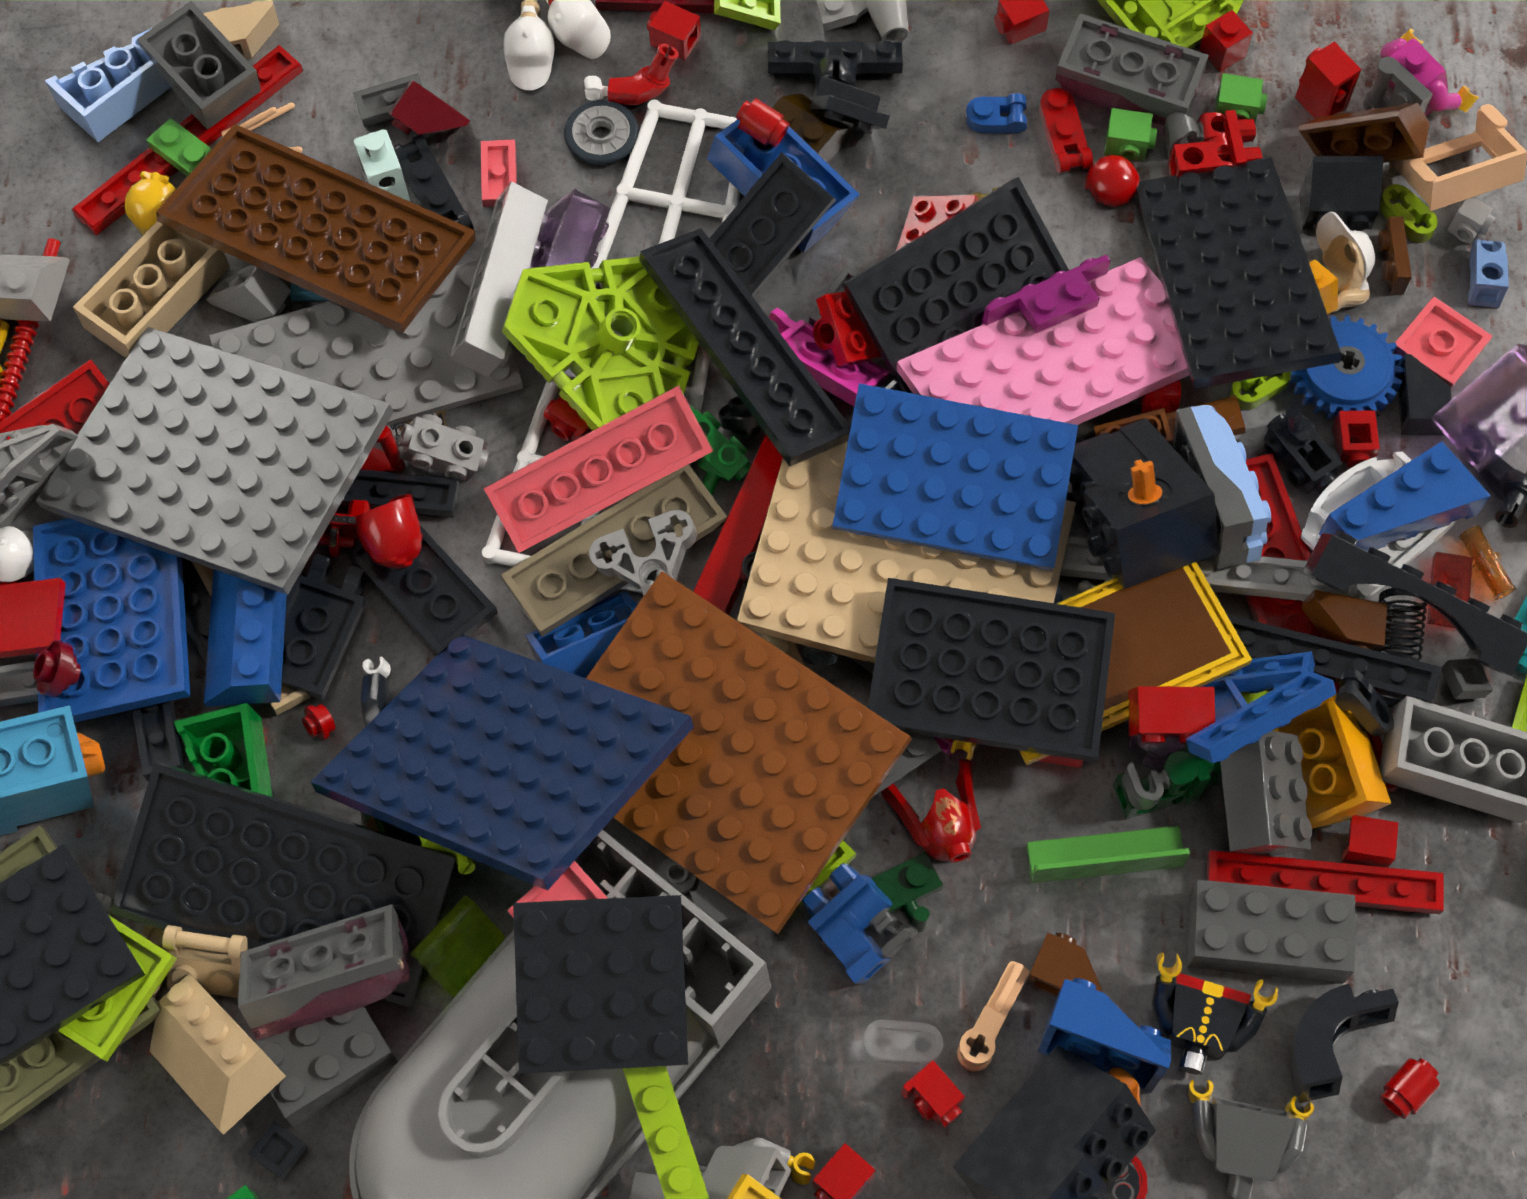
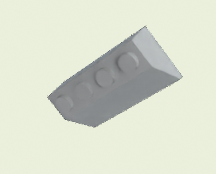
[0,254,70,321]

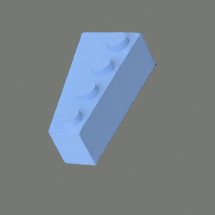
[45,28,171,142]

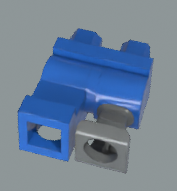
[802,863,918,984]

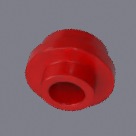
[302,704,336,741]

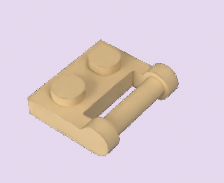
[162,925,248,998]

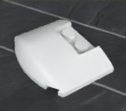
[1300,452,1460,599]

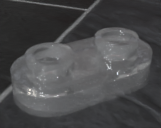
[863,1020,943,1066]

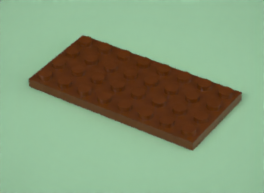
[156,124,475,333]

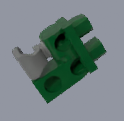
[1112,746,1221,820]

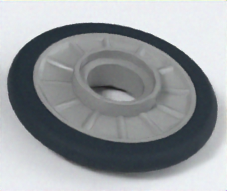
[564,100,639,165]

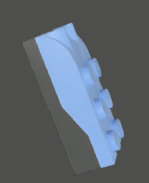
[1172,405,1271,570]

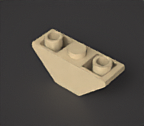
[203,0,279,59]

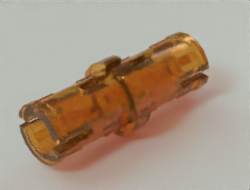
[1459,525,1516,600]

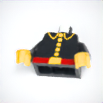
[1152,952,1278,1075]

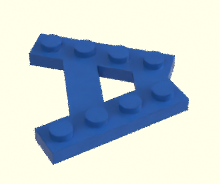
[1186,651,1336,764]

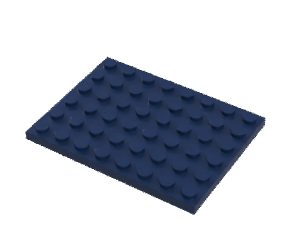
[311,636,694,891]

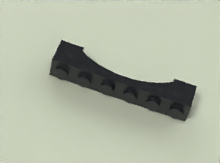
[1302,530,1527,676]

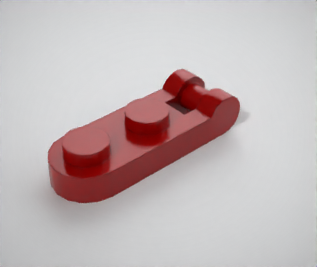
[1039,88,1093,174]

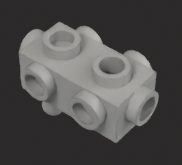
[398,414,488,481]

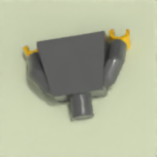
[1187,1080,1314,1199]

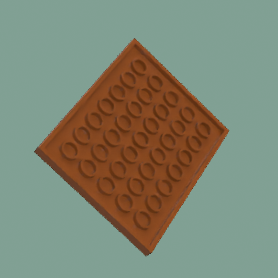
[586,571,912,934]

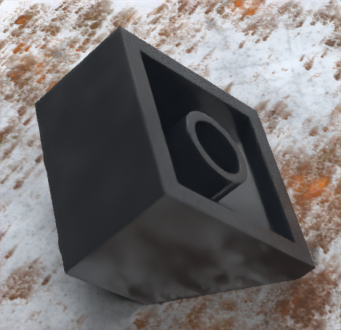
[1299,156,1384,231]

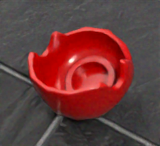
[1084,155,1140,207]

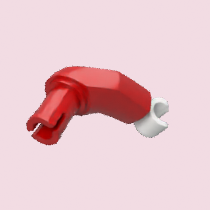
[584,44,679,105]

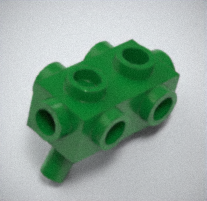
[690,406,752,496]

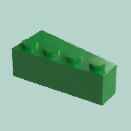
[173,703,273,797]

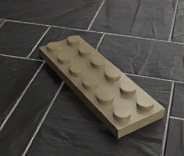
[501,464,727,637]

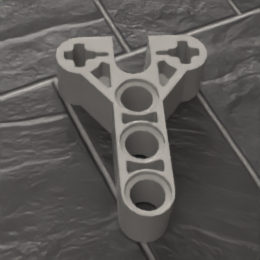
[589,510,697,596]

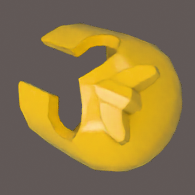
[125,171,176,235]

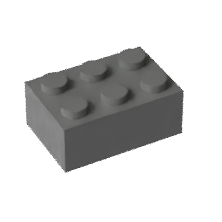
[1220,730,1312,856]
[257,986,398,1127]

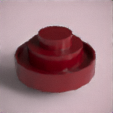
[33,640,81,697]

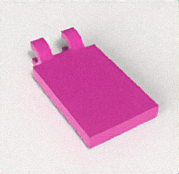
[769,308,890,406]

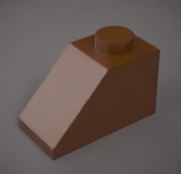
[1301,590,1387,651]
[1026,932,1103,998]

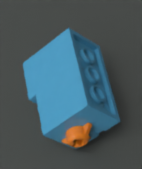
[0,705,105,836]

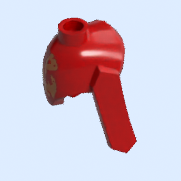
[881,759,981,863]

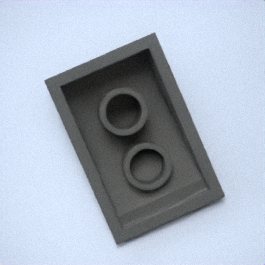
[137,1,261,130]

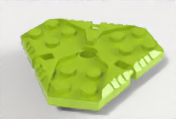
[501,256,699,430]

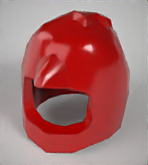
[355,494,423,569]

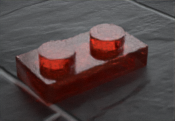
[1427,552,1473,629]

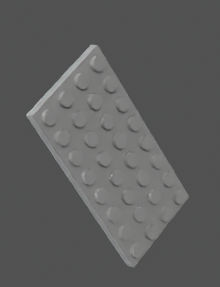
[209,259,523,426]

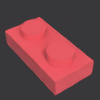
[481,139,517,207]

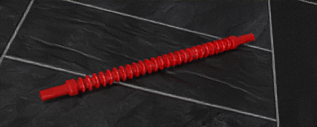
[0,238,61,422]

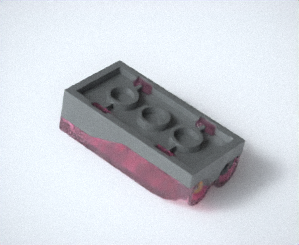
[1055,13,1209,126]
[238,904,409,1040]

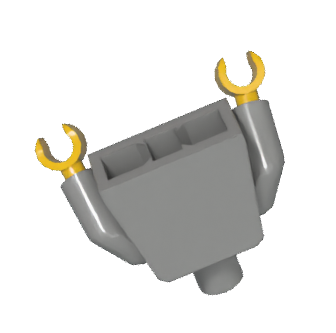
[699,1137,815,1199]

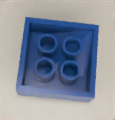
[1038,978,1171,1093]

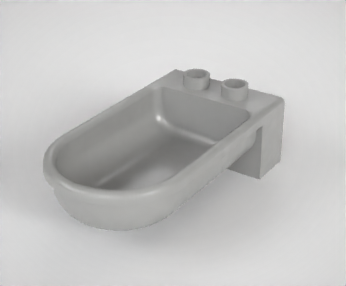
[349,830,772,1199]

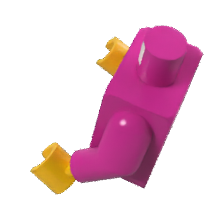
[1380,28,1479,117]

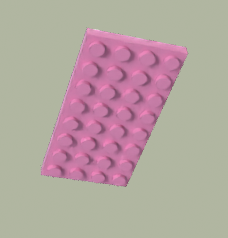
[897,257,1189,425]

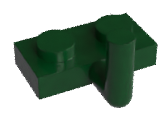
[871,852,943,932]

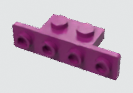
[982,254,1111,333]

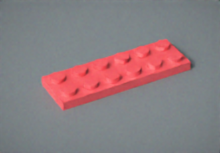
[484,385,713,553]

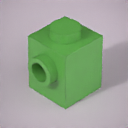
[1214,73,1267,122]
[1104,108,1157,161]

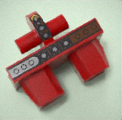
[318,499,371,557]

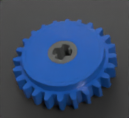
[1289,315,1404,420]

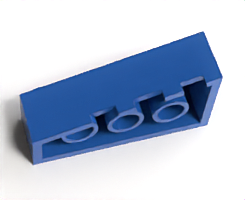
[1318,441,1491,552]

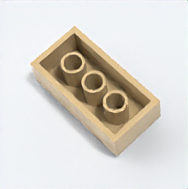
[73,222,230,358]

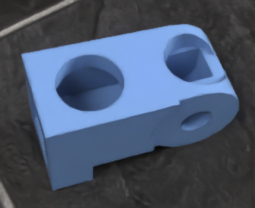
[1468,239,1509,308]

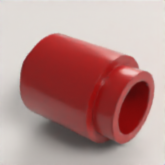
[736,98,790,148]
[1380,1058,1440,1119]

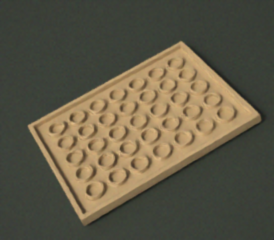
[737,442,1076,663]

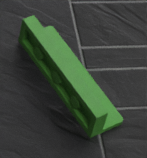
[1026,826,1190,883]

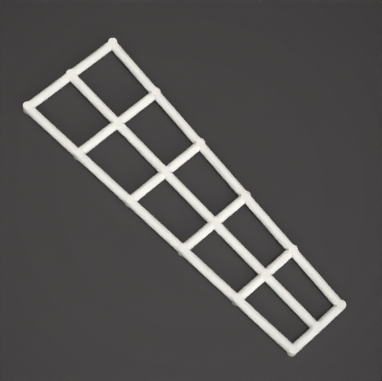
[482,100,741,594]

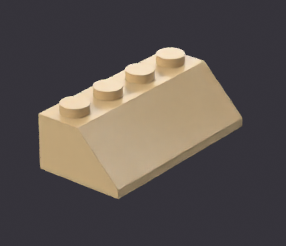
[150,973,286,1135]

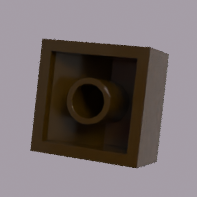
[772,93,856,163]

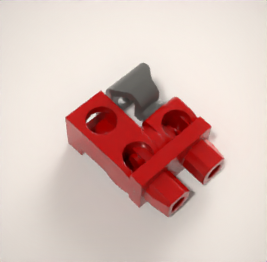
[1163,110,1263,178]

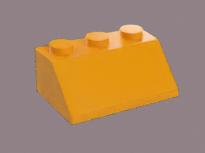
[1273,694,1391,829]

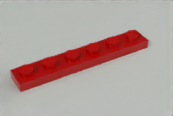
[1207,850,1444,915]

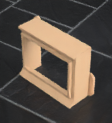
[1389,104,1527,211]

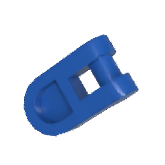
[965,93,1027,133]

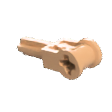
[957,961,1029,1072]

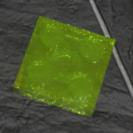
[411,896,506,999]

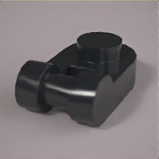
[1335,670,1394,737]

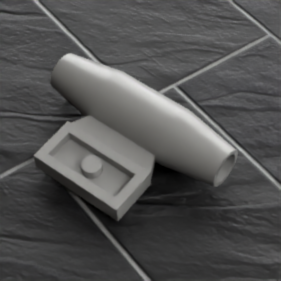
[817,0,909,42]

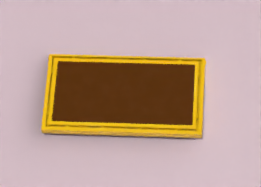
[1019,562,1252,765]

